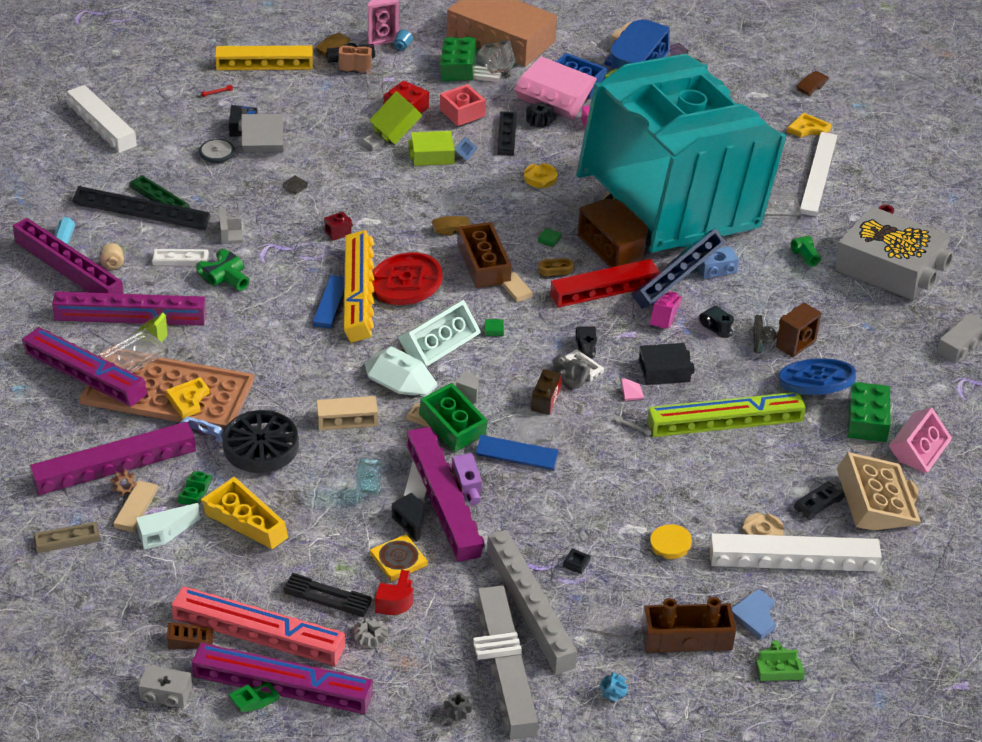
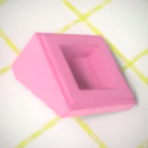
[621,379,644,401]

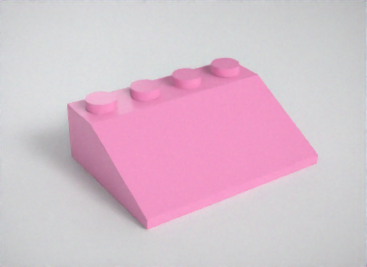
[514,57,597,120]

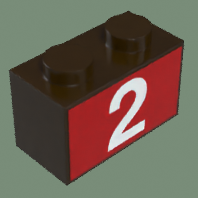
[531,369,562,415]

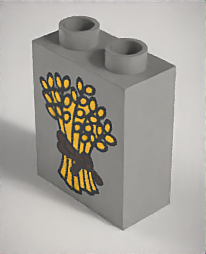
[835,206,953,300]

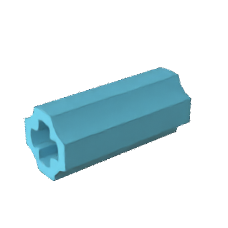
[54,217,75,245]

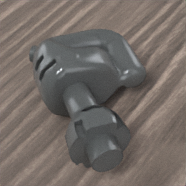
[552,355,591,389]

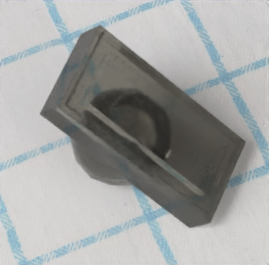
[753,315,777,354]

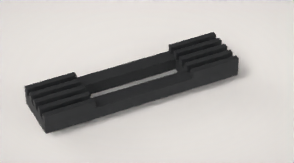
[283,572,372,617]

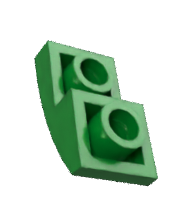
[177,471,212,505]

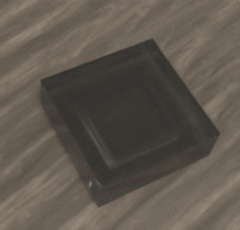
[283,175,307,195]

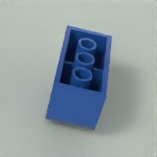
[611,19,670,70]

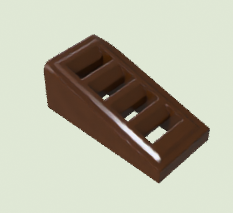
[167,622,213,649]

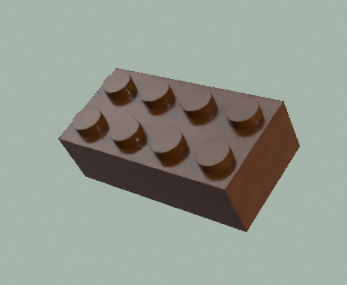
[457,222,512,288]

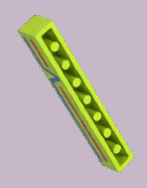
[647,392,806,437]

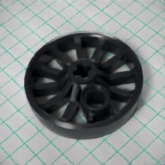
[222,410,299,473]

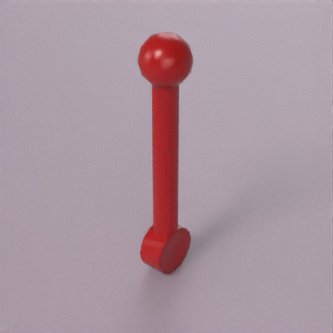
[201,85,233,97]

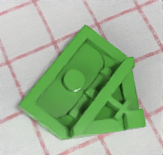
[756,640,805,681]

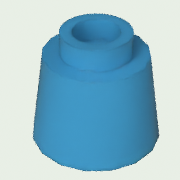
[394,30,413,50]

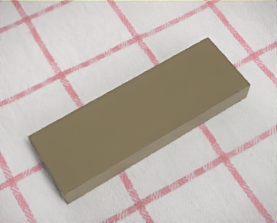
[33,522,100,553]

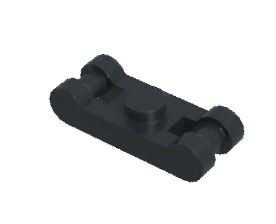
[794,481,845,520]

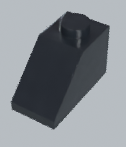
[392,492,425,542]

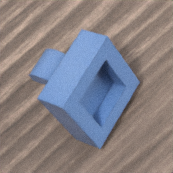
[454,137,478,161]

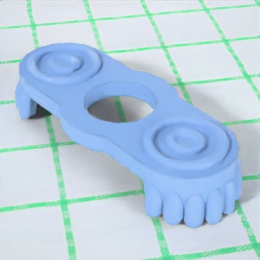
[180,416,224,442]

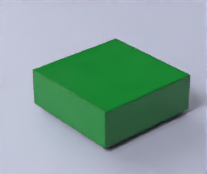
[538,228,562,248]
[485,319,504,336]

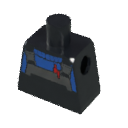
[229,105,258,137]

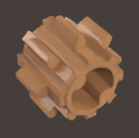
[110,469,137,496]

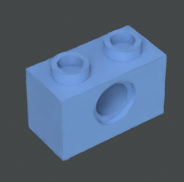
[697,246,739,279]

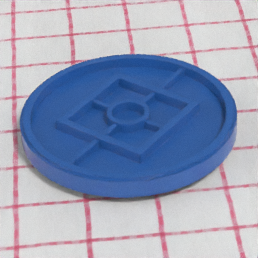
[778,358,856,395]

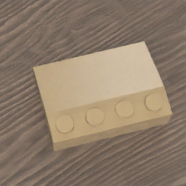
[836,452,921,531]

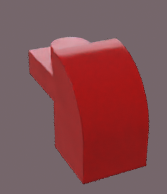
[375,570,414,615]

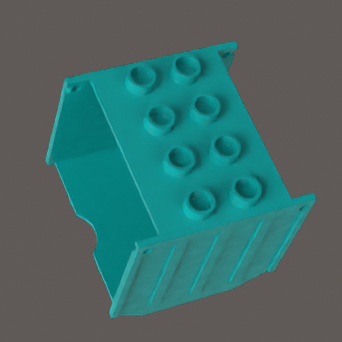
[576,54,787,253]

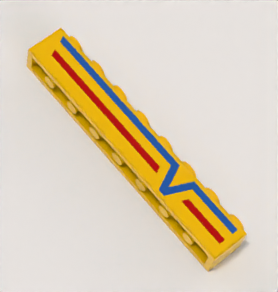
[344,230,374,343]

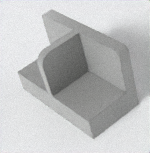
[219,208,243,244]

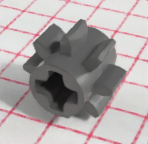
[443,692,472,721]

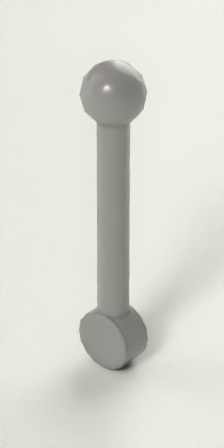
[615,416,652,436]

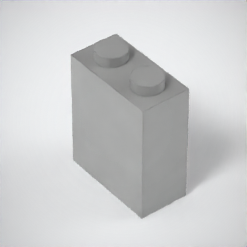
[239,114,284,152]

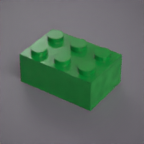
[440,37,477,81]
[847,382,891,442]
[419,383,488,453]

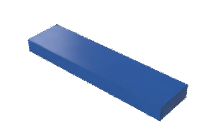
[313,275,345,329]
[476,435,559,471]

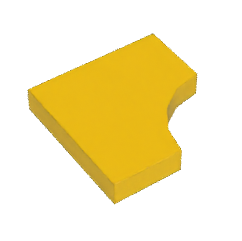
[787,113,832,138]
[165,377,210,419]

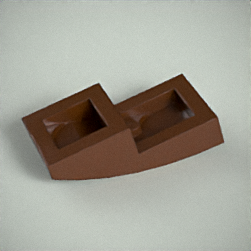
[796,71,829,96]

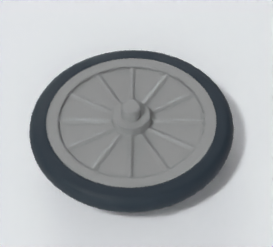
[199,139,235,163]

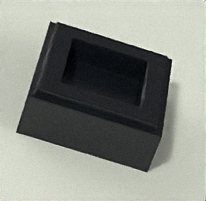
[563,548,591,574]

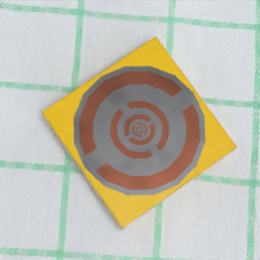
[370,534,428,581]

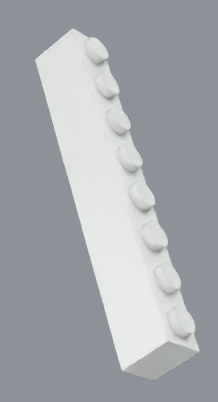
[709,533,882,572]

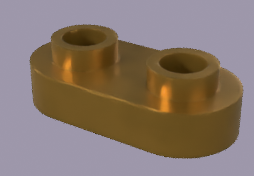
[538,258,574,277]

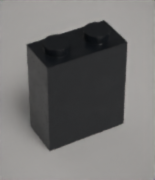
[638,343,694,385]

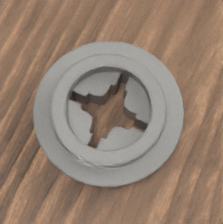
[353,618,388,648]

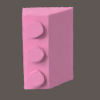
[368,0,399,46]
[889,407,952,473]

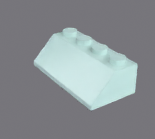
[398,300,481,367]

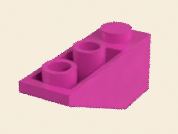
[650,291,682,329]

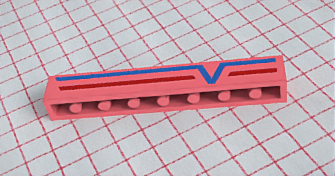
[172,586,345,666]

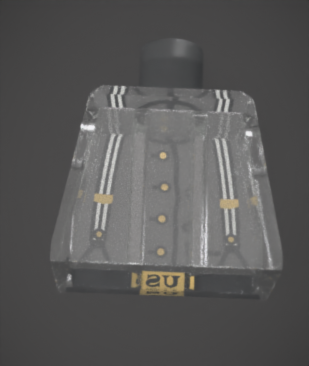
[478,40,516,79]

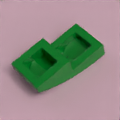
[229,682,280,712]

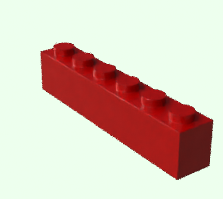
[550,259,659,308]

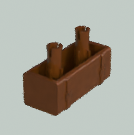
[641,597,736,653]

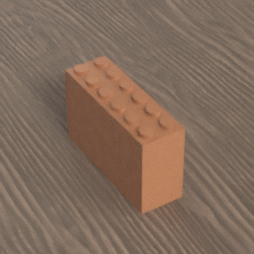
[447,0,557,67]

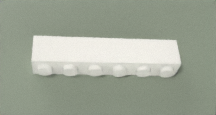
[66,85,137,153]

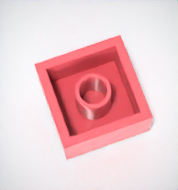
[440,84,486,126]

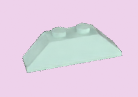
[364,346,437,397]

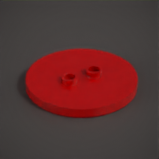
[372,252,443,305]

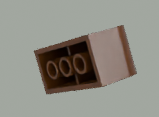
[577,199,648,268]

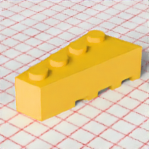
[201,477,288,549]

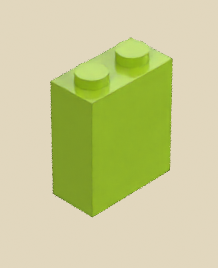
[369,91,423,145]
[408,131,455,166]

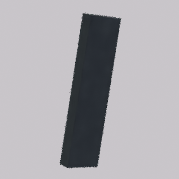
[497,111,517,156]

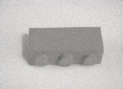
[936,313,982,363]

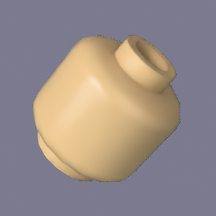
[99,243,124,270]

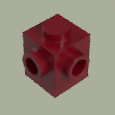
[324,211,353,241]

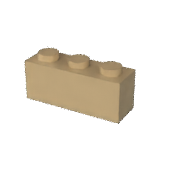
[317,396,378,430]

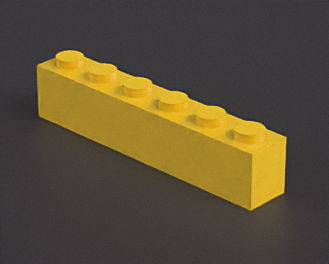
[215,45,313,70]

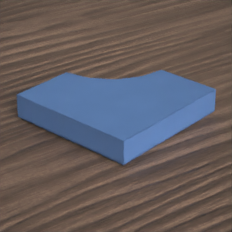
[732,589,776,640]

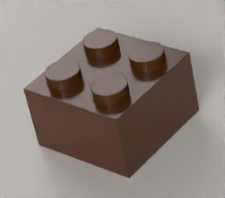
[776,302,822,358]

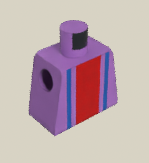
[451,453,482,505]

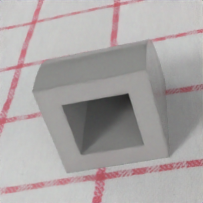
[456,370,479,403]

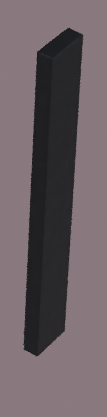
[72,186,211,231]

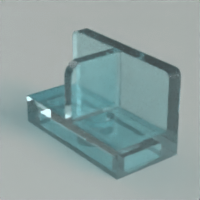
[356,458,381,504]

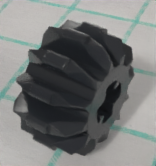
[526,102,553,128]

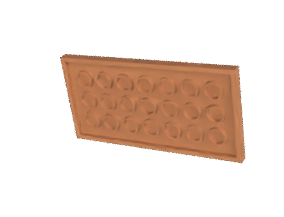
[79,348,255,430]

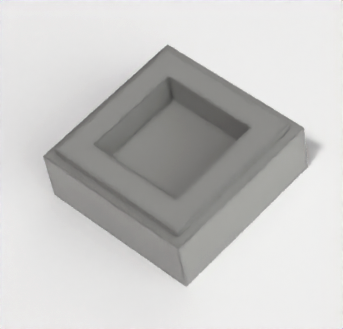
[361,133,385,151]

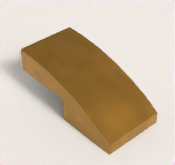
[315,32,351,56]
[432,216,471,236]

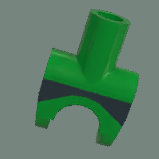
[196,249,249,291]

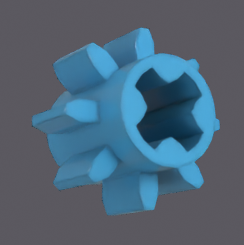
[600,672,628,702]

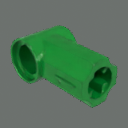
[791,235,822,267]

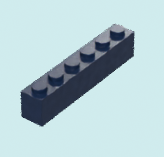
[631,228,726,309]

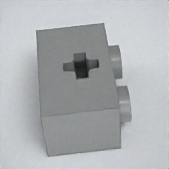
[139,665,192,708]

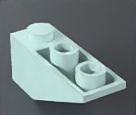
[136,503,200,549]

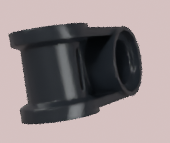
[699,306,734,338]
[575,326,597,359]

